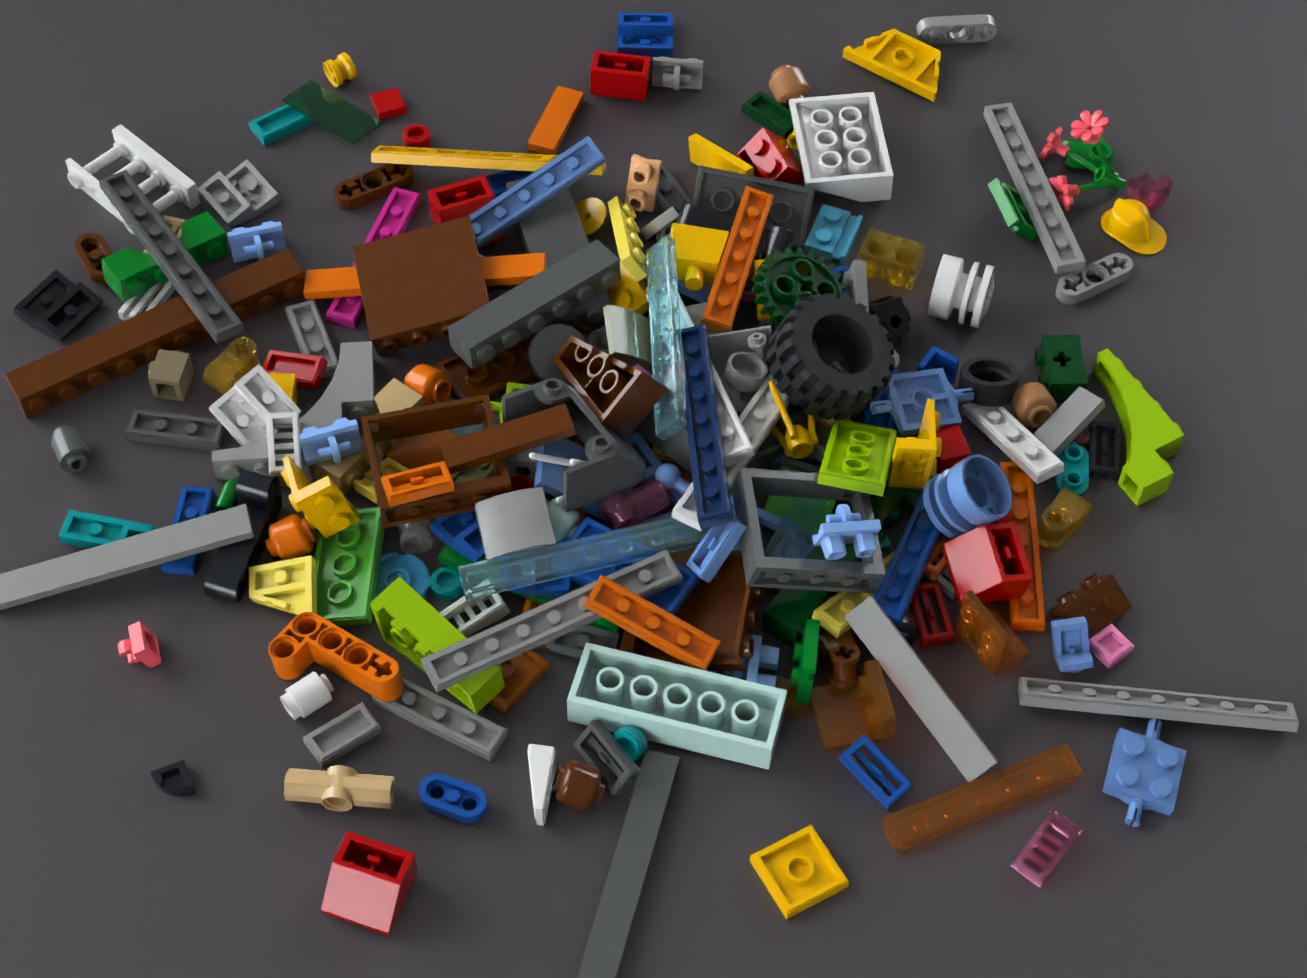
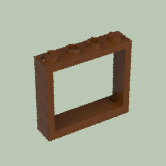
[360,394,512,528]

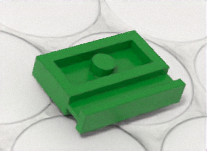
[988,177,1039,241]
[790,619,820,704]

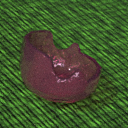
[1125,172,1172,210]

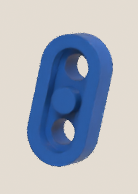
[419,773,488,824]

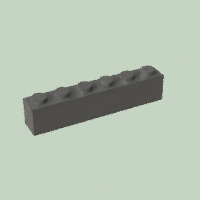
[448,239,621,369]

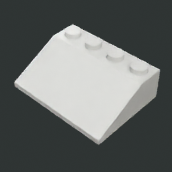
[789,92,894,202]

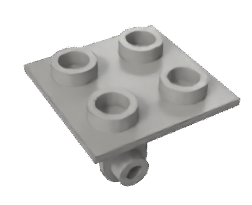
[709,325,772,383]

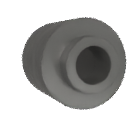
[51,425,92,472]

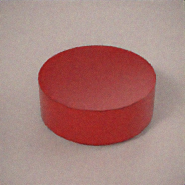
[402,124,431,148]

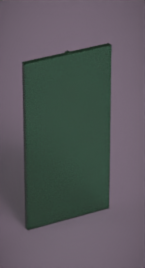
[282,80,382,144]

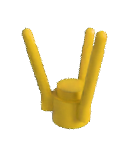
[768,381,819,459]

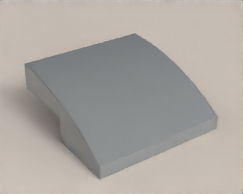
[197,159,282,227]
[474,487,556,564]

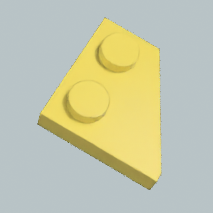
[249,555,317,615]

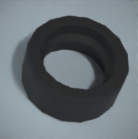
[958,357,1020,407]

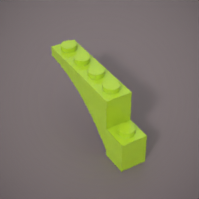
[1092,348,1185,506]

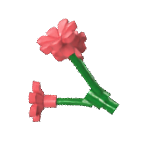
[1038,110,1126,213]

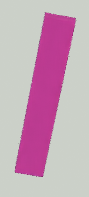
[326,187,422,329]

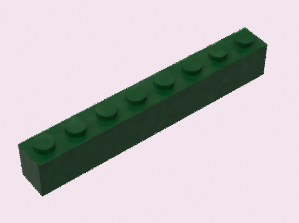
[761,435,937,648]

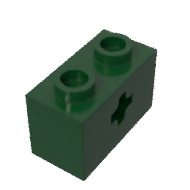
[1034,335,1088,403]

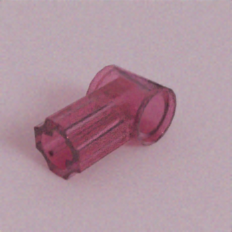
[599,479,670,535]

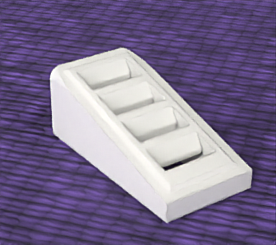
[266,411,302,476]
[440,580,511,637]
[527,744,557,826]

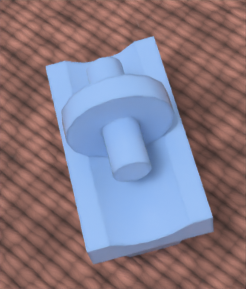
[227,221,286,262]
[299,417,363,466]
[812,504,882,560]
[723,634,780,687]

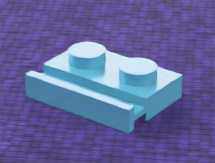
[803,204,863,264]

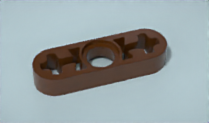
[334,163,414,210]

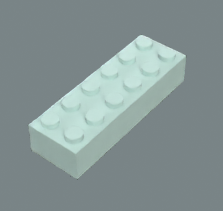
[567,642,787,770]

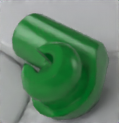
[214,477,238,512]

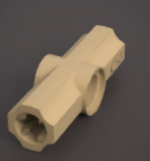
[284,765,395,812]

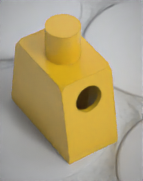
[668,223,729,291]

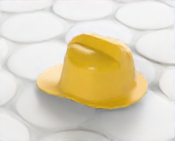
[1101,198,1167,255]

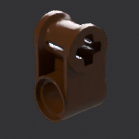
[817,629,861,689]

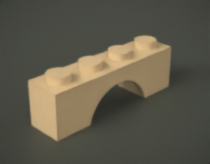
[311,378,424,495]

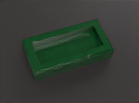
[741,91,794,139]

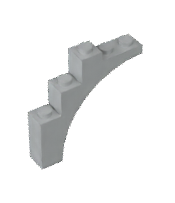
[212,341,376,486]

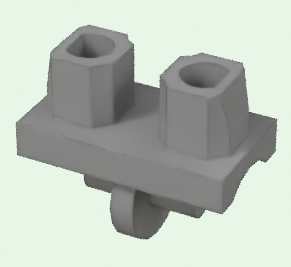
[652,56,704,91]

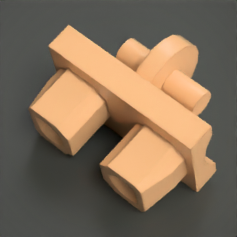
[624,154,662,212]

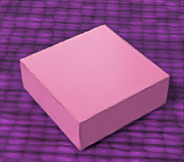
[1089,623,1135,669]

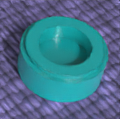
[430,567,464,601]
[612,725,647,761]

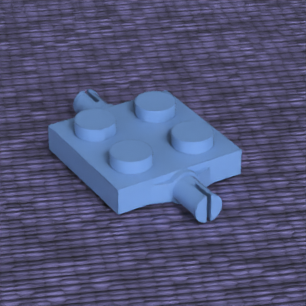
[870,368,974,437]
[1102,719,1187,827]

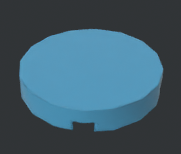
[375,553,431,600]

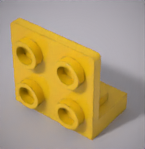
[888,399,942,489]

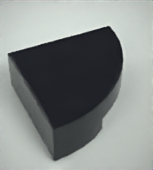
[150,759,197,796]

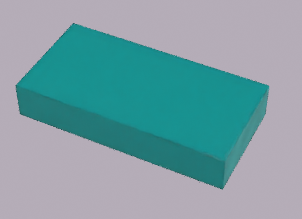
[249,99,314,146]

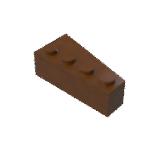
[552,335,668,438]

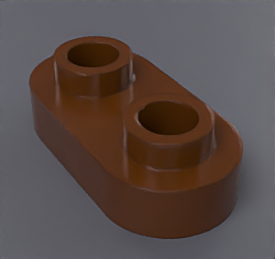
[75,233,112,283]

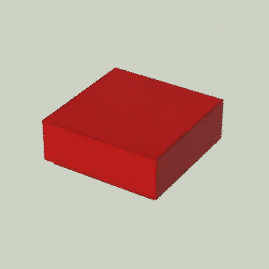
[370,87,406,120]

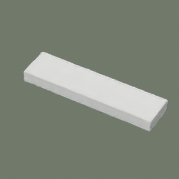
[963,402,1064,484]

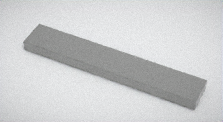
[844,596,998,783]

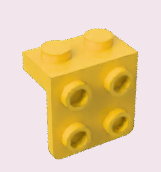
[282,456,360,538]

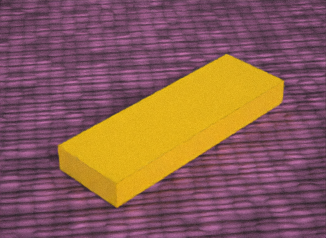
[688,133,754,176]

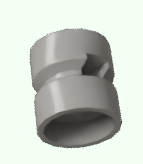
[721,351,768,412]

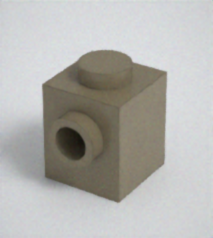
[148,349,194,402]

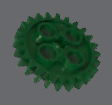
[752,247,850,341]

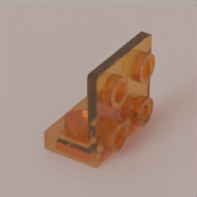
[956,590,1030,677]
[810,660,897,751]

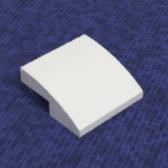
[209,364,302,446]

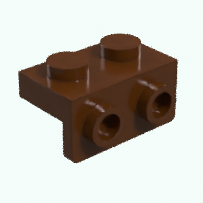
[1049,573,1132,639]

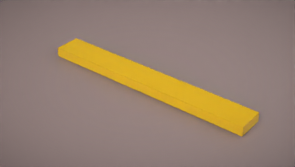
[371,145,606,175]

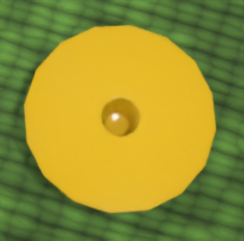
[575,197,607,236]

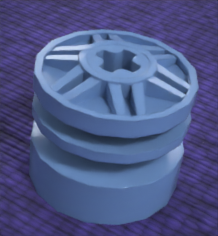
[923,454,1012,539]

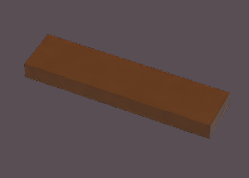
[440,404,576,474]

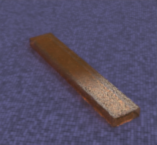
[880,743,1083,853]

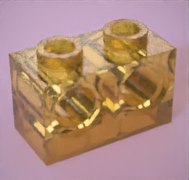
[857,228,927,290]

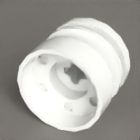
[927,254,995,328]

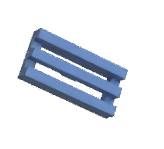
[686,516,747,583]

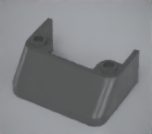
[502,378,646,512]

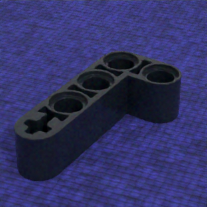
[676,204,797,261]
[204,469,282,603]

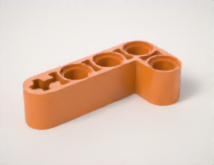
[268,612,405,702]

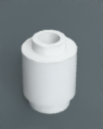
[280,671,334,720]

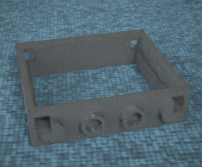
[731,468,886,594]

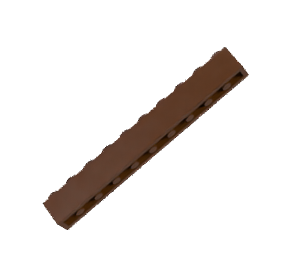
[5,248,305,419]

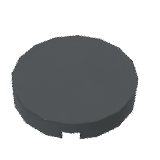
[527,324,587,384]

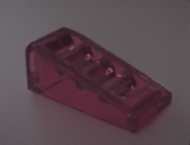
[1011,809,1082,887]

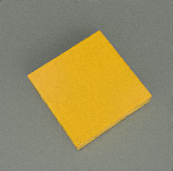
[750,824,849,919]

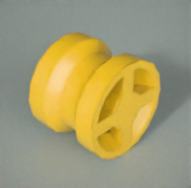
[323,52,357,87]

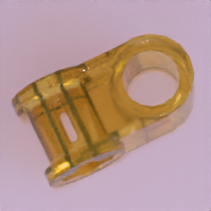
[203,337,261,395]
[1038,487,1093,549]

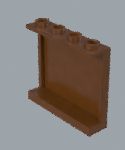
[352,216,490,354]
[620,538,769,671]

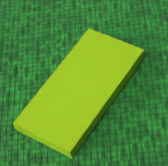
[817,420,897,497]

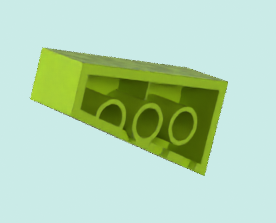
[370,576,505,714]

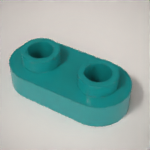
[1054,443,1089,502]

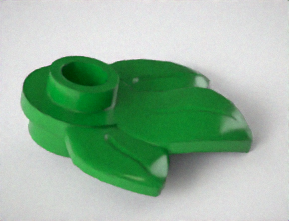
[1061,136,1114,169]

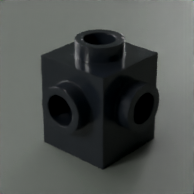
[868,295,911,343]

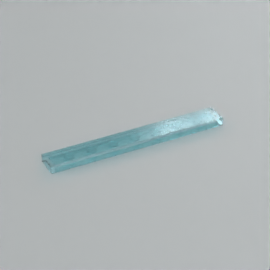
[646,235,687,441]
[458,517,710,600]

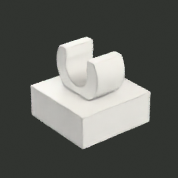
[640,206,679,244]

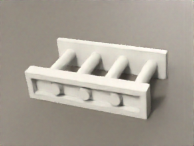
[65,124,200,234]

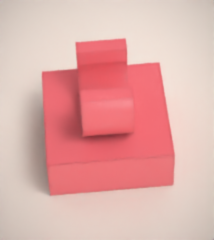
[117,621,162,668]

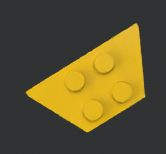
[842,29,941,102]

